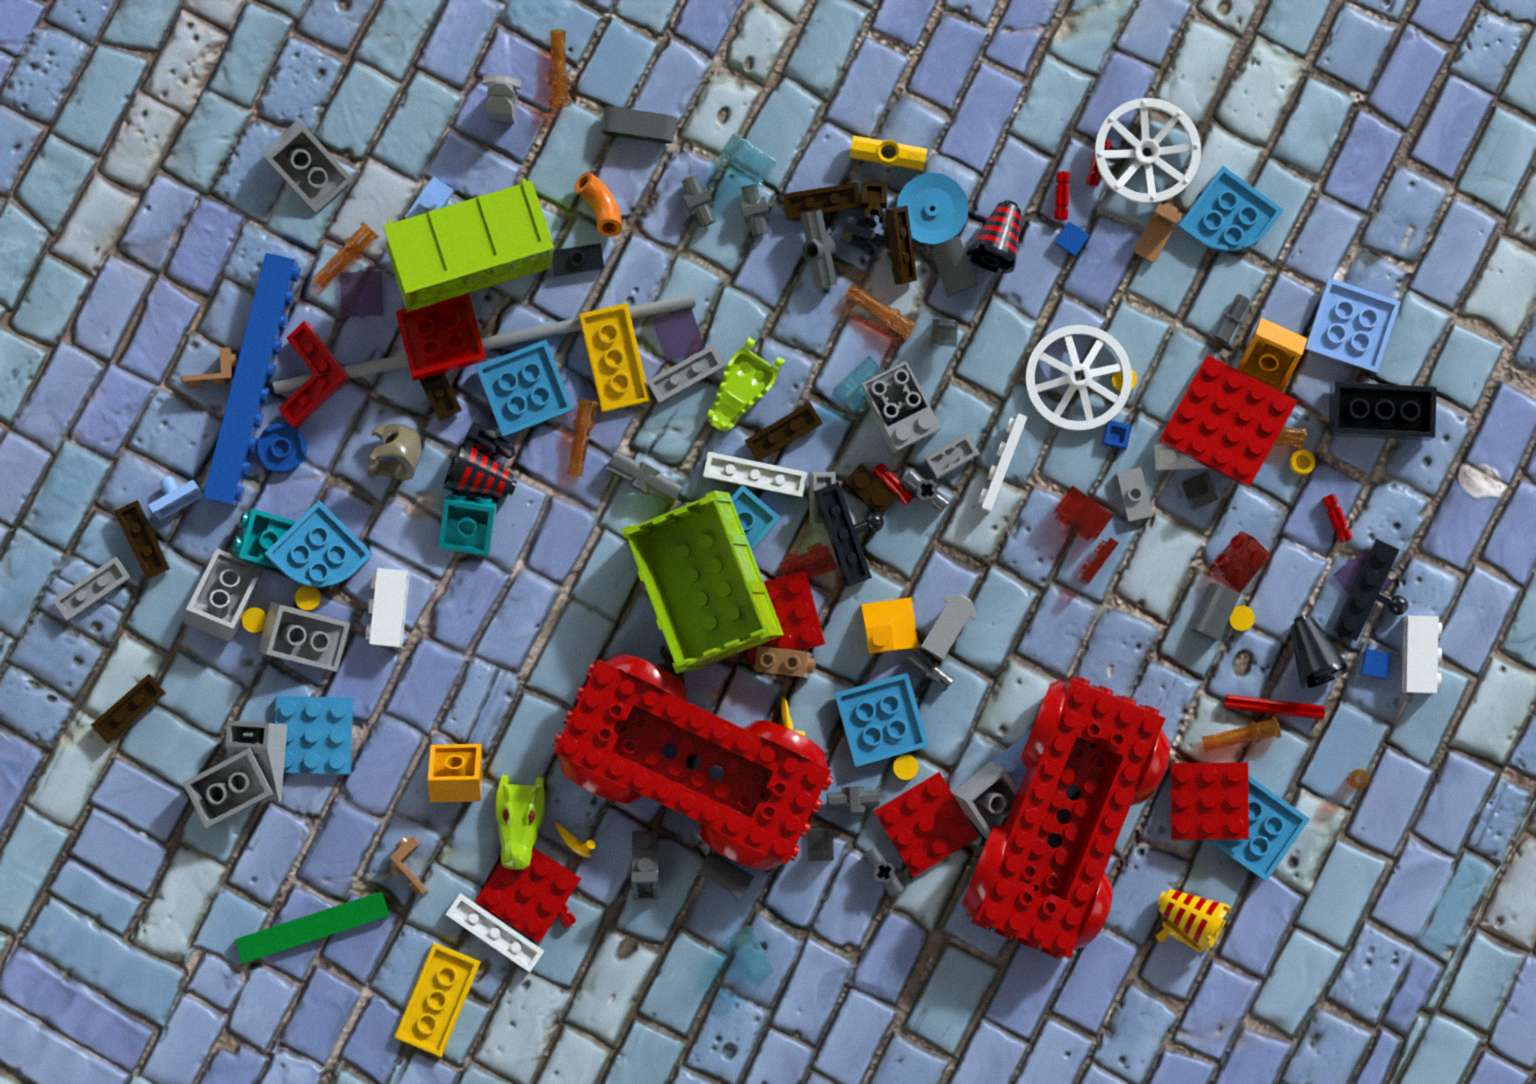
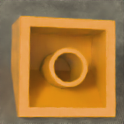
[1237,318,1307,392]
[428,744,482,802]

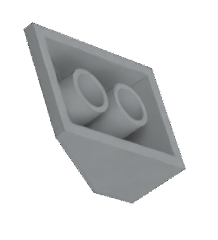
[261,119,353,213]
[184,548,264,642]
[257,602,350,672]
[183,748,273,829]
[952,762,1018,840]

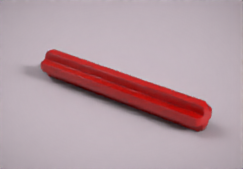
[1224,694,1325,720]

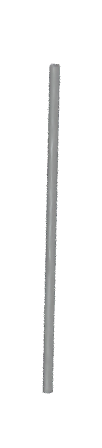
[273,294,696,394]

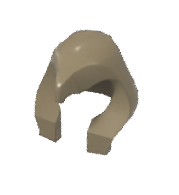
[368,424,421,481]

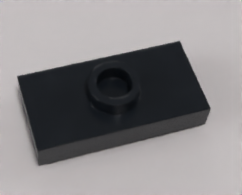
[552,243,605,277]

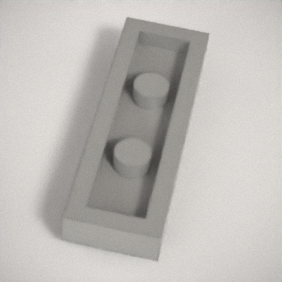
[647,344,725,404]
[53,557,131,622]

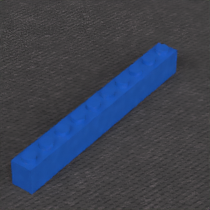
[203,253,301,507]

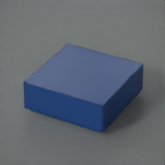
[1054,222,1090,257]
[1101,420,1132,451]
[1361,649,1392,679]

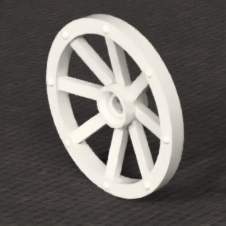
[1095,98,1201,204]
[1026,325,1132,431]

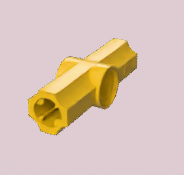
[849,136,927,171]

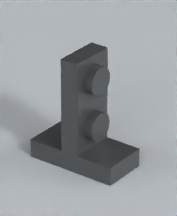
[631,831,659,900]

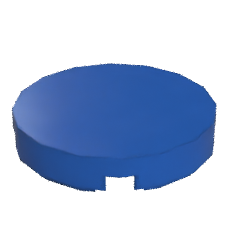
[256,423,308,473]

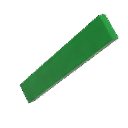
[235,891,390,964]

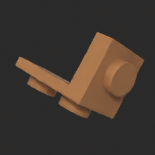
[1133,203,1182,263]
[181,347,238,388]
[755,646,816,679]
[390,835,429,895]

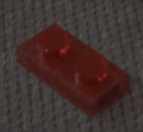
[1078,537,1119,586]

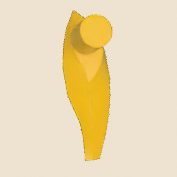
[781,696,805,736]
[555,821,596,858]
[1155,921,1203,952]

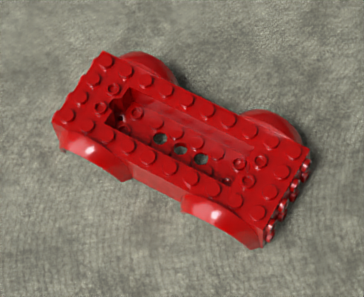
[552,654,834,870]
[962,675,1170,960]

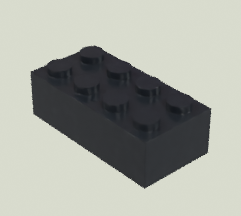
[1328,382,1437,441]

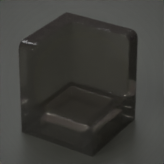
[929,319,958,348]
[1181,471,1218,511]
[807,829,834,861]

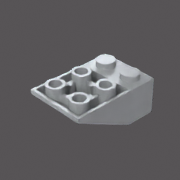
[861,361,941,455]
[225,720,287,801]

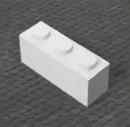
[366,568,410,648]
[1402,615,1442,694]

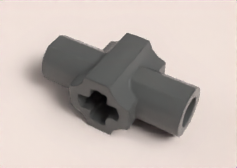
[681,175,716,228]
[740,184,770,237]
[902,469,951,514]
[827,786,880,813]
[863,846,905,897]

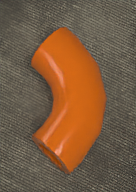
[574,172,622,237]

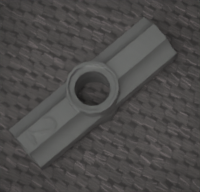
[800,210,837,288]
[606,450,683,506]

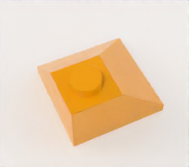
[861,597,919,655]

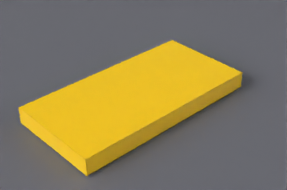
[578,303,651,413]
[394,942,482,1057]

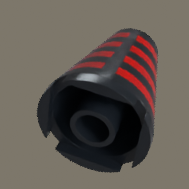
[966,200,1021,274]
[443,441,517,498]

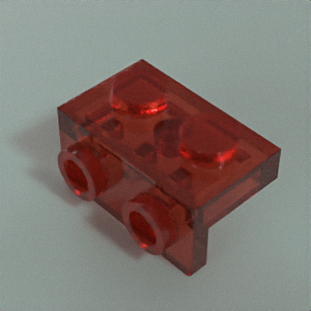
[1209,531,1271,594]
[779,542,837,580]

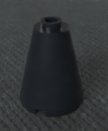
[1290,615,1349,688]

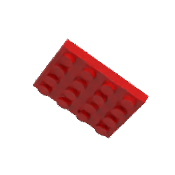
[1159,355,1298,488]

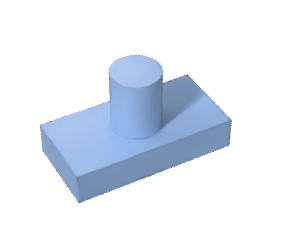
[405,176,455,219]
[149,476,204,521]

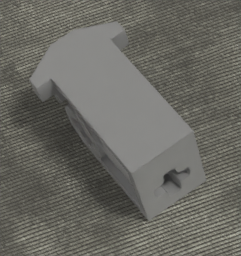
[482,75,521,123]
[920,594,978,662]

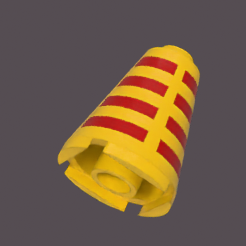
[1157,889,1232,952]

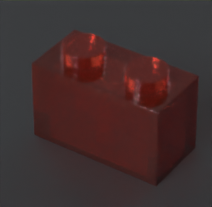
[1053,485,1113,542]

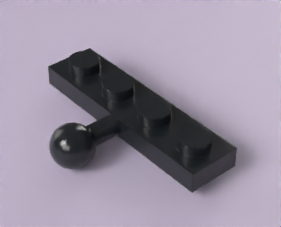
[813,482,884,587]
[1332,538,1409,641]

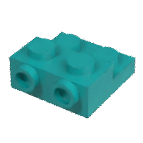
[438,491,497,556]
[232,508,297,569]

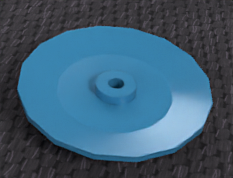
[897,173,969,245]

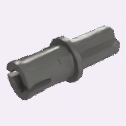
[1214,294,1250,344]
[907,649,955,691]

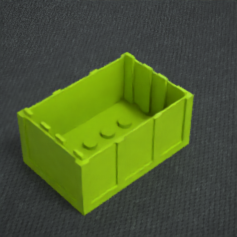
[383,178,554,312]
[621,490,784,673]

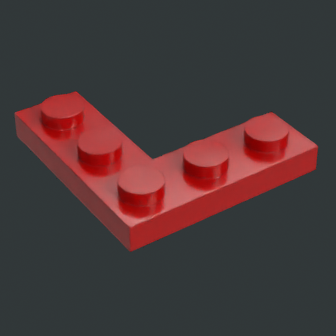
[278,321,350,428]

